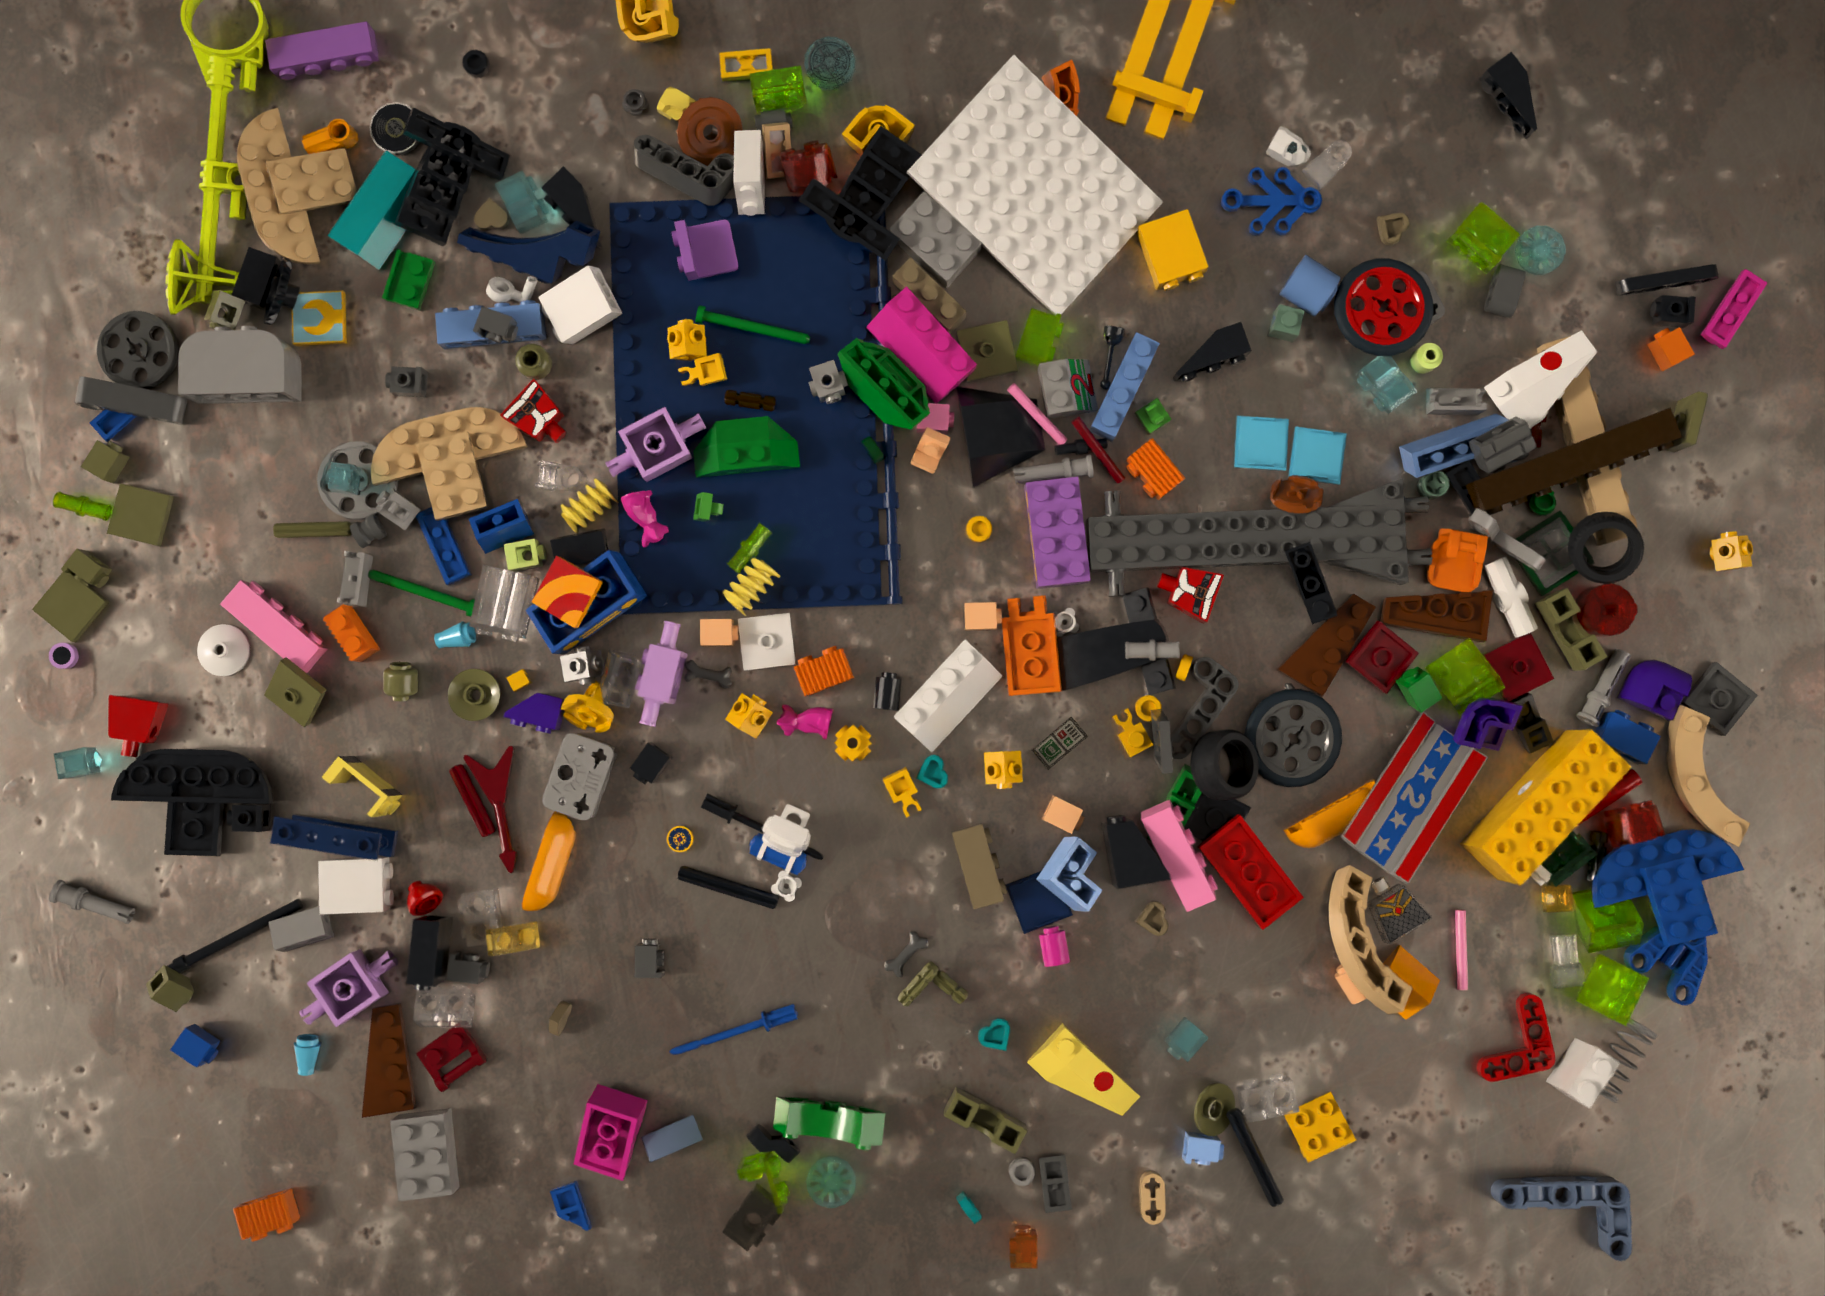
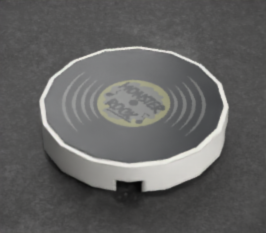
[370,102,420,155]

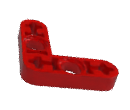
[1477,993,1556,1082]

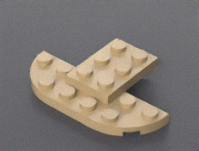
[237,108,357,264]
[371,407,527,521]

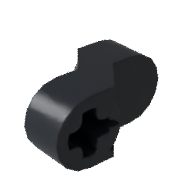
[746,1124,800,1163]

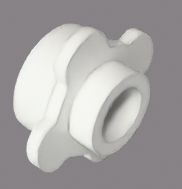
[1053,608,1079,637]
[771,871,802,902]

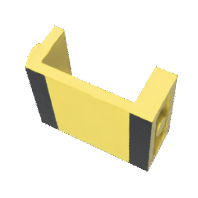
[322,756,402,817]

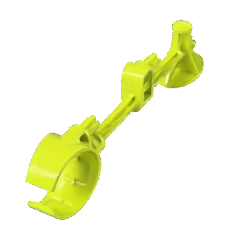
[165,0,269,315]

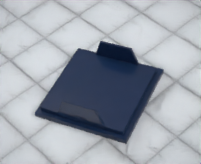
[1005,871,1073,934]

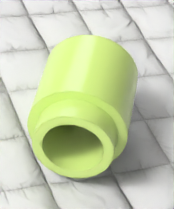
[1410,343,1443,374]

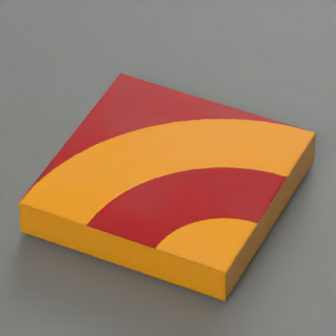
[532,556,603,628]

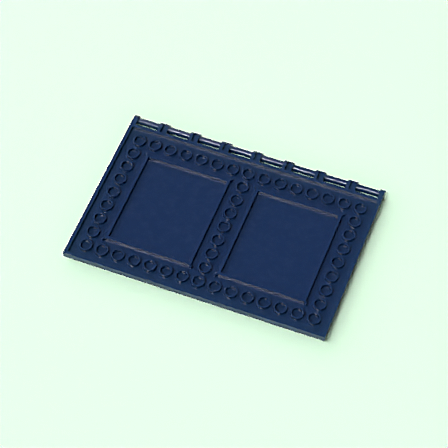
[609,194,903,615]

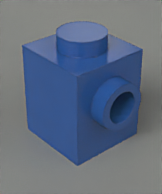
[170,1024,221,1068]

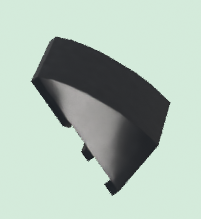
[956,386,1045,488]

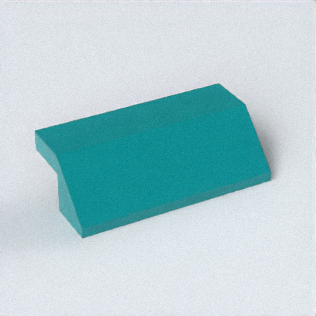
[327,150,416,270]

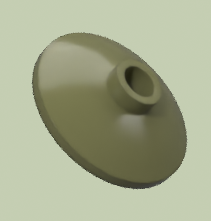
[448,669,501,721]
[1194,1083,1235,1136]

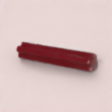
[449,764,495,837]

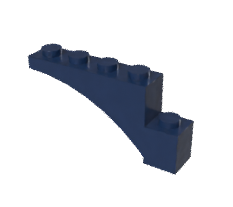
[457,221,600,284]

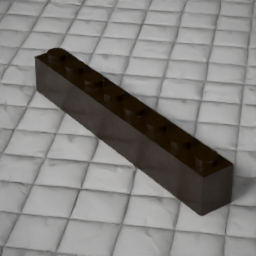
[1466,407,1682,515]

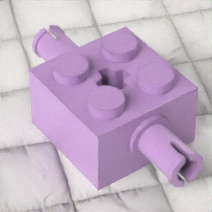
[605,407,706,482]
[635,621,688,727]
[299,949,398,1027]

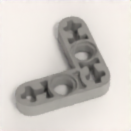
[1468,508,1546,571]

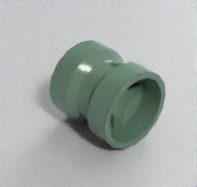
[1417,471,1450,500]

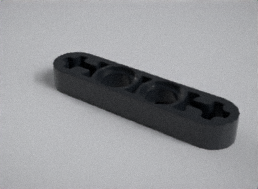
[1615,264,1719,296]

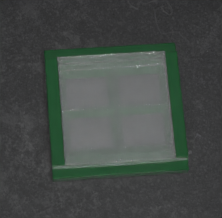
[1515,510,1595,596]

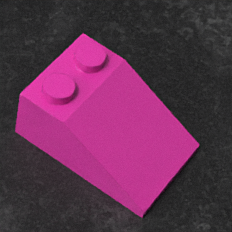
[573,1084,648,1181]

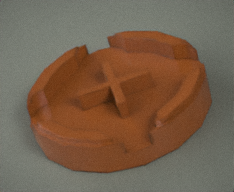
[1270,475,1324,514]

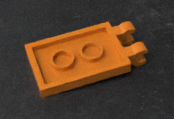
[1002,595,1062,696]

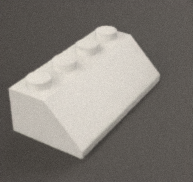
[894,640,1002,752]

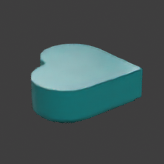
[916,755,948,789]
[978,1018,1010,1051]
[956,1192,983,1224]

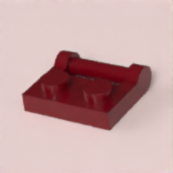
[416,1021,487,1092]

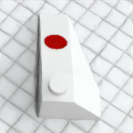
[1484,330,1597,429]

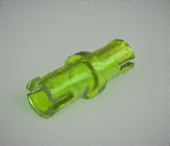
[53,492,112,521]
[727,523,772,574]

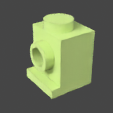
[504,539,547,572]

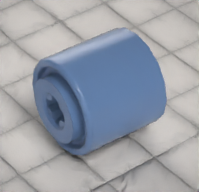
[1279,255,1341,317]

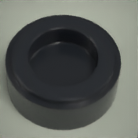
[462,50,490,78]

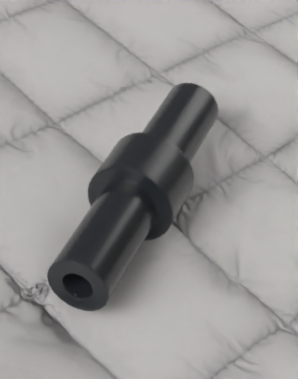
[1055,438,1108,456]

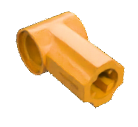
[301,119,359,154]

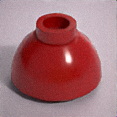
[407,881,443,916]

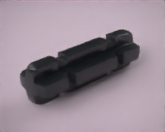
[1587,831,1608,882]

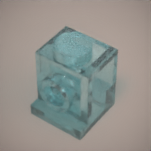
[326,462,361,495]

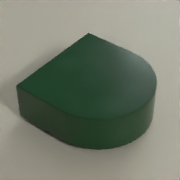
[861,436,884,464]

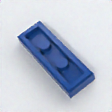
[416,507,472,586]

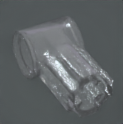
[1550,934,1585,989]

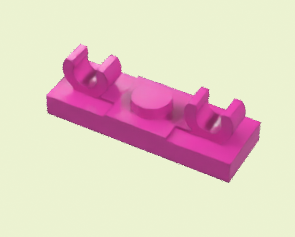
[1701,269,1767,349]

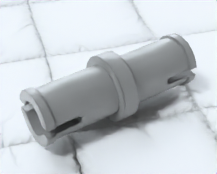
[1125,640,1180,661]

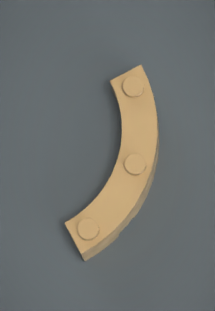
[1666,705,1750,847]
[1329,865,1413,1014]

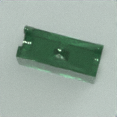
[1541,830,1597,887]

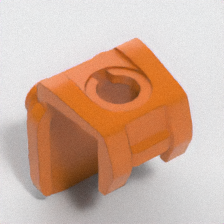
[1427,528,1488,592]

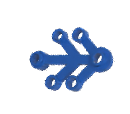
[1221,167,1322,236]

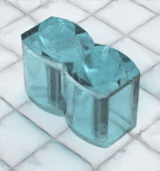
[495,170,549,235]
[1356,356,1417,414]

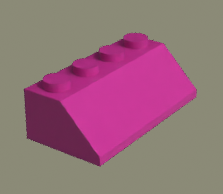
[867,286,977,404]

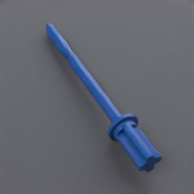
[670,1004,798,1055]

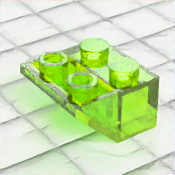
[750,65,807,112]

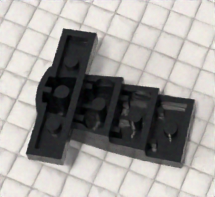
[394,108,510,246]
[799,126,922,261]
[1057,587,1176,695]

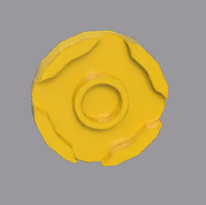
[561,681,614,733]

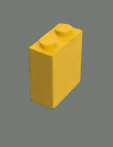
[1136,209,1209,291]

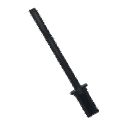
[701,793,823,860]

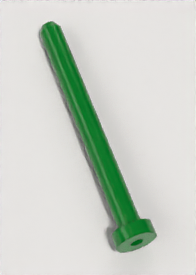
[695,305,810,344]
[368,570,480,618]

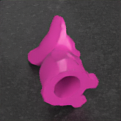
[621,490,669,547]
[777,704,833,739]

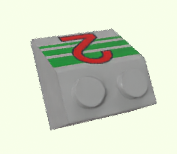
[1038,359,1098,420]

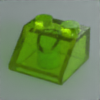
[1571,889,1644,953]

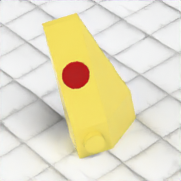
[1027,1023,1140,1116]

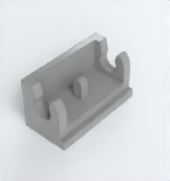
[1426,388,1487,415]
[337,551,373,607]
[268,907,334,952]

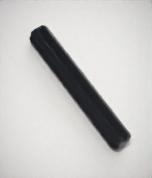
[677,866,779,909]
[1226,1108,1284,1207]

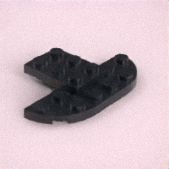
[111,749,273,856]

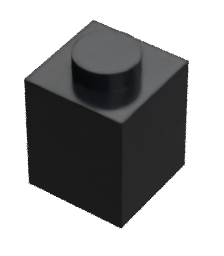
[630,742,673,785]

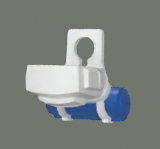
[749,804,811,875]

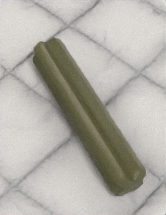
[273,521,352,538]

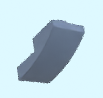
[641,1115,703,1163]

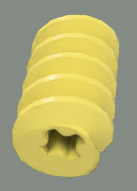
[560,478,619,534]
[723,558,780,616]

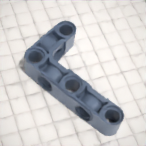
[1491,1176,1632,1261]

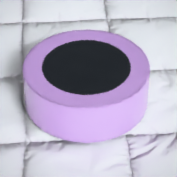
[49,643,79,669]

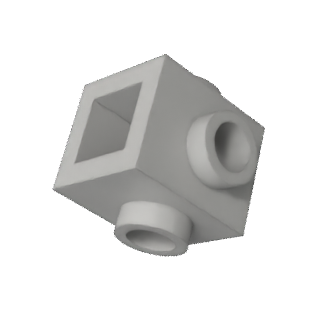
[808,360,848,404]
[560,646,605,685]

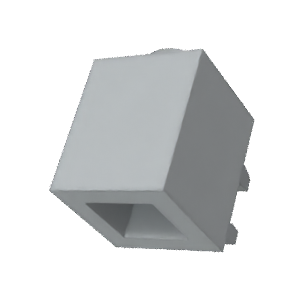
[375,488,421,530]

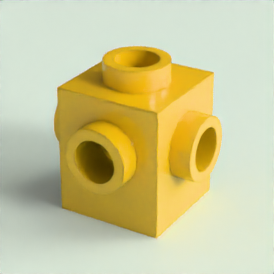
[667,319,707,361]
[1710,531,1753,571]
[725,693,773,739]
[834,724,872,762]
[984,751,1023,789]

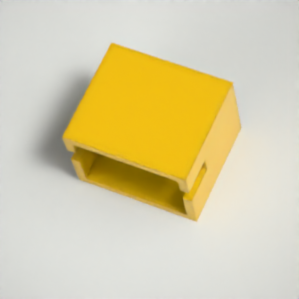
[507,669,532,692]

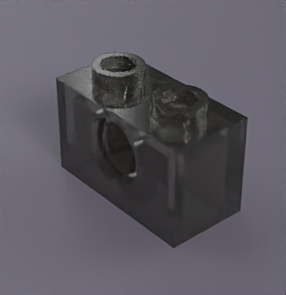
[722,1183,782,1252]

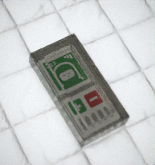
[1031,716,1088,770]

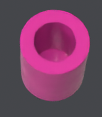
[1039,926,1070,967]

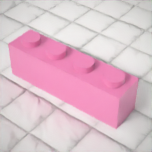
[220,580,328,673]
[1141,799,1218,912]

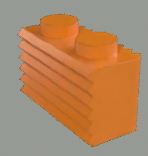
[1126,438,1185,500]
[323,604,380,662]
[794,646,854,697]
[233,1188,300,1241]

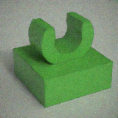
[1135,398,1171,435]
[693,492,724,522]

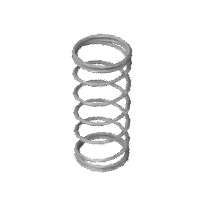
[1600,1017,1658,1103]

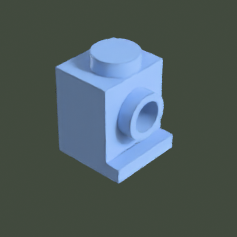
[1182,1131,1224,1165]

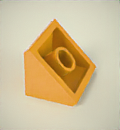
[1383,945,1440,1020]

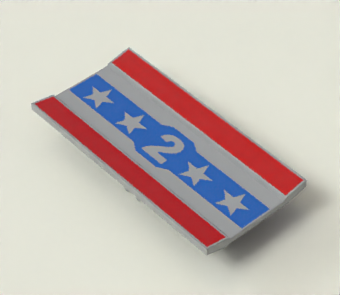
[1341,712,1488,884]

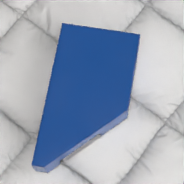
[550,1181,592,1231]

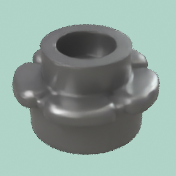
[622,89,648,115]

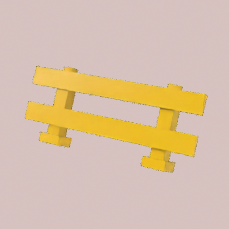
[1106,0,1236,140]

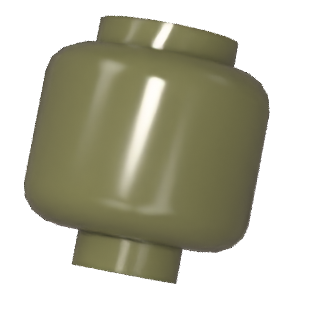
[515,344,552,380]
[383,662,418,701]

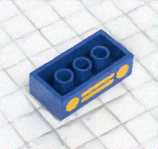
[526,550,647,655]

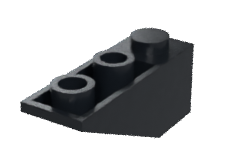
[1479,52,1537,139]
[541,166,602,249]
[1173,322,1252,382]
[1285,542,1338,624]

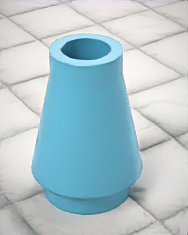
[434,621,476,649]
[294,1034,321,1076]

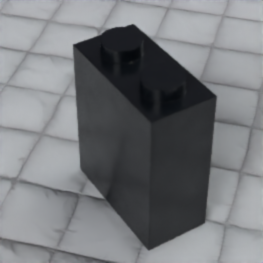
[406,915,453,990]

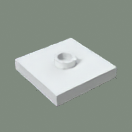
[738,613,796,671]

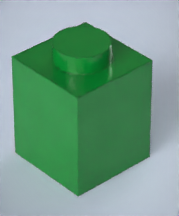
[1396,667,1443,713]

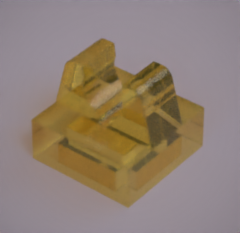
[1541,884,1573,912]

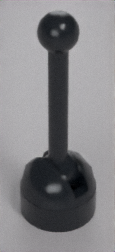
[1100,326,1125,389]

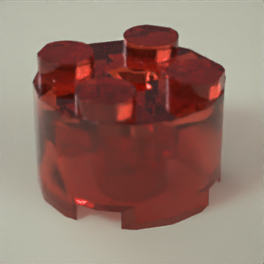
[780,140,838,193]
[1575,584,1638,637]
[1603,800,1666,848]

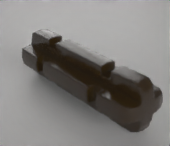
[724,390,776,412]

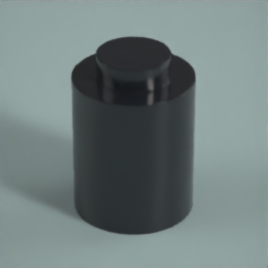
[873,672,902,711]

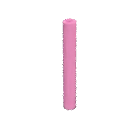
[1007,383,1067,445]
[1455,910,1468,990]

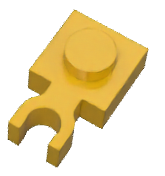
[678,353,727,386]
[1112,708,1153,758]
[883,767,922,818]

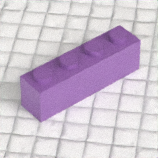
[265,21,379,80]

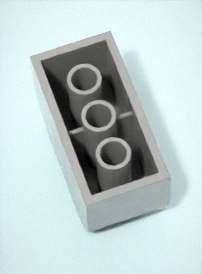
[178,326,302,404]

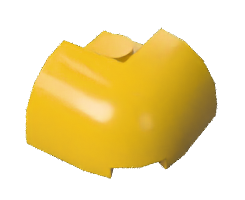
[616,0,679,43]
[842,105,915,156]

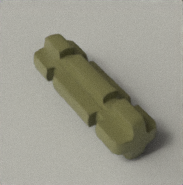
[929,962,968,1004]
[898,963,938,1006]

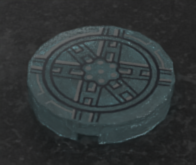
[804,37,856,90]

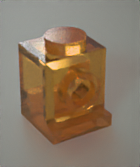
[1009,1225,1037,1268]

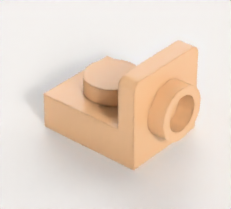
[911,427,951,474]

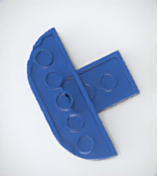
[1592,829,1744,947]

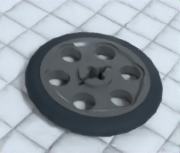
[1244,689,1342,787]

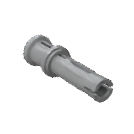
[1013,454,1094,484]
[1576,649,1631,727]
[49,879,135,924]

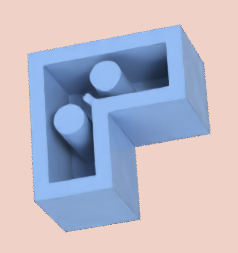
[1036,837,1102,912]

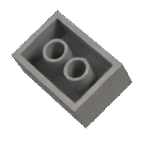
[889,191,982,288]
[390,1108,460,1201]

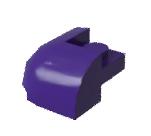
[1617,660,1692,720]
[1453,698,1523,751]

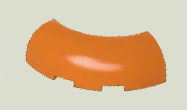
[1042,59,1080,116]

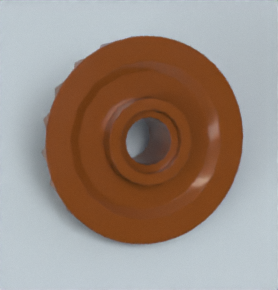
[676,96,743,166]

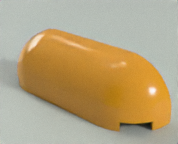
[1283,779,1376,848]
[522,811,575,911]

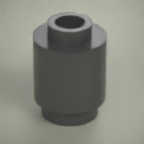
[754,108,793,136]

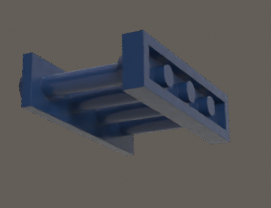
[270,814,398,860]

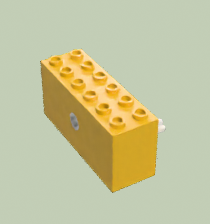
[1460,729,1631,886]

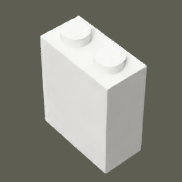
[733,130,765,215]
[538,265,623,345]
[318,857,394,914]
[1546,1038,1620,1108]

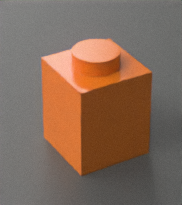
[1647,327,1695,371]

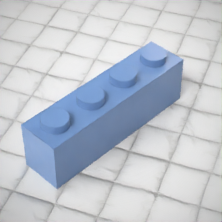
[435,300,547,349]
[1089,332,1160,442]
[1399,414,1509,478]

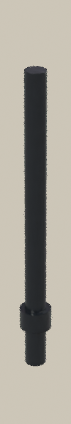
[155,899,303,974]

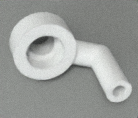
[486,276,538,303]

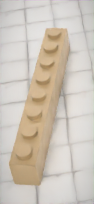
[1536,336,1637,546]

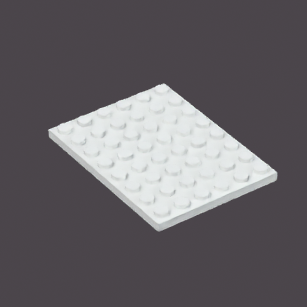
[906,55,1163,317]

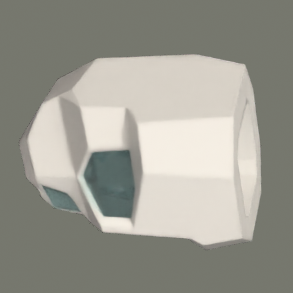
[1266,126,1311,167]

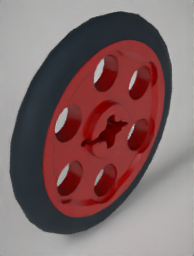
[1334,258,1433,356]

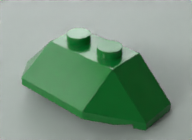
[838,338,930,430]
[693,416,800,478]

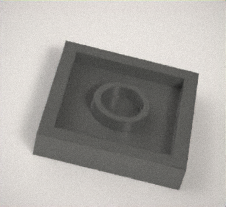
[1681,662,1758,736]
[1151,709,1173,774]

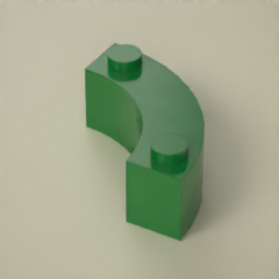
[773,1097,885,1150]

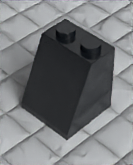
[1101,815,1171,889]

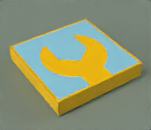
[291,291,347,346]

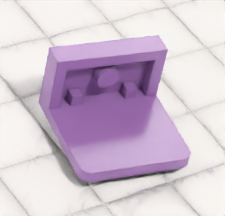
[671,219,739,281]

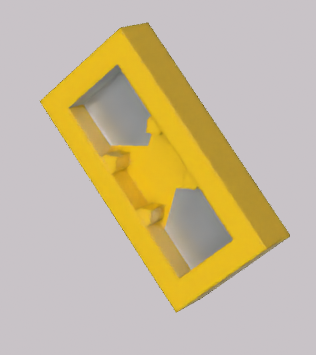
[719,48,773,81]

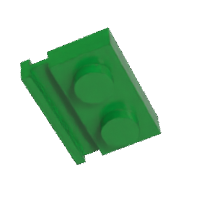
[382,249,435,311]

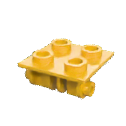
[1283,1092,1356,1163]

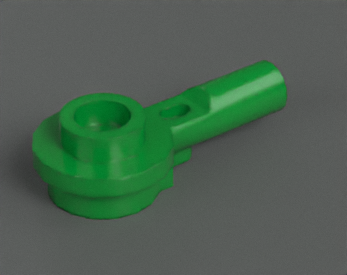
[1529,491,1556,516]

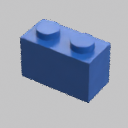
[469,499,534,554]
[1595,710,1661,764]

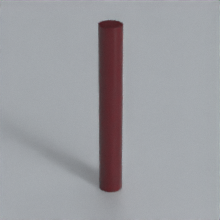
[1071,416,1125,484]

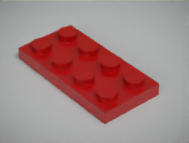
[1197,814,1304,930]

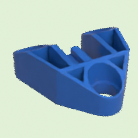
[1623,926,1708,1005]

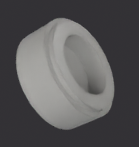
[1009,1157,1036,1186]

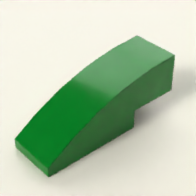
[1147,764,1202,841]

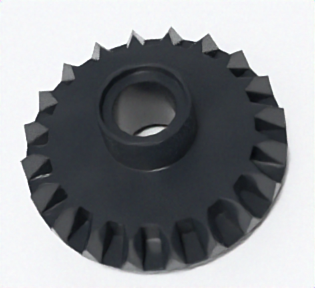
[263,258,300,325]

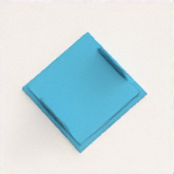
[1234,416,1289,471]
[1289,426,1347,485]

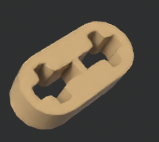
[1139,1171,1166,1225]

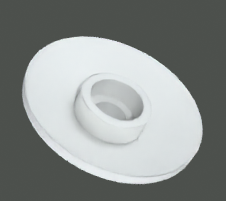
[197,624,250,676]

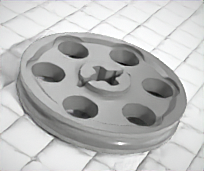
[317,441,398,520]

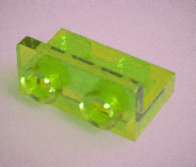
[1015,308,1064,367]

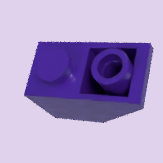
[504,693,564,734]

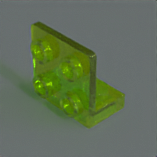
[1447,202,1520,274]
[1426,639,1505,717]
[1576,954,1649,1026]
[737,1151,790,1214]

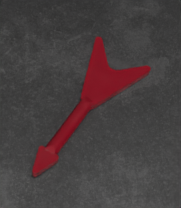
[463,746,517,873]

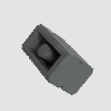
[1469,417,1536,473]

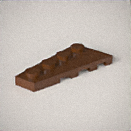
[1381,590,1493,643]
[1276,594,1376,697]
[362,1003,417,1118]

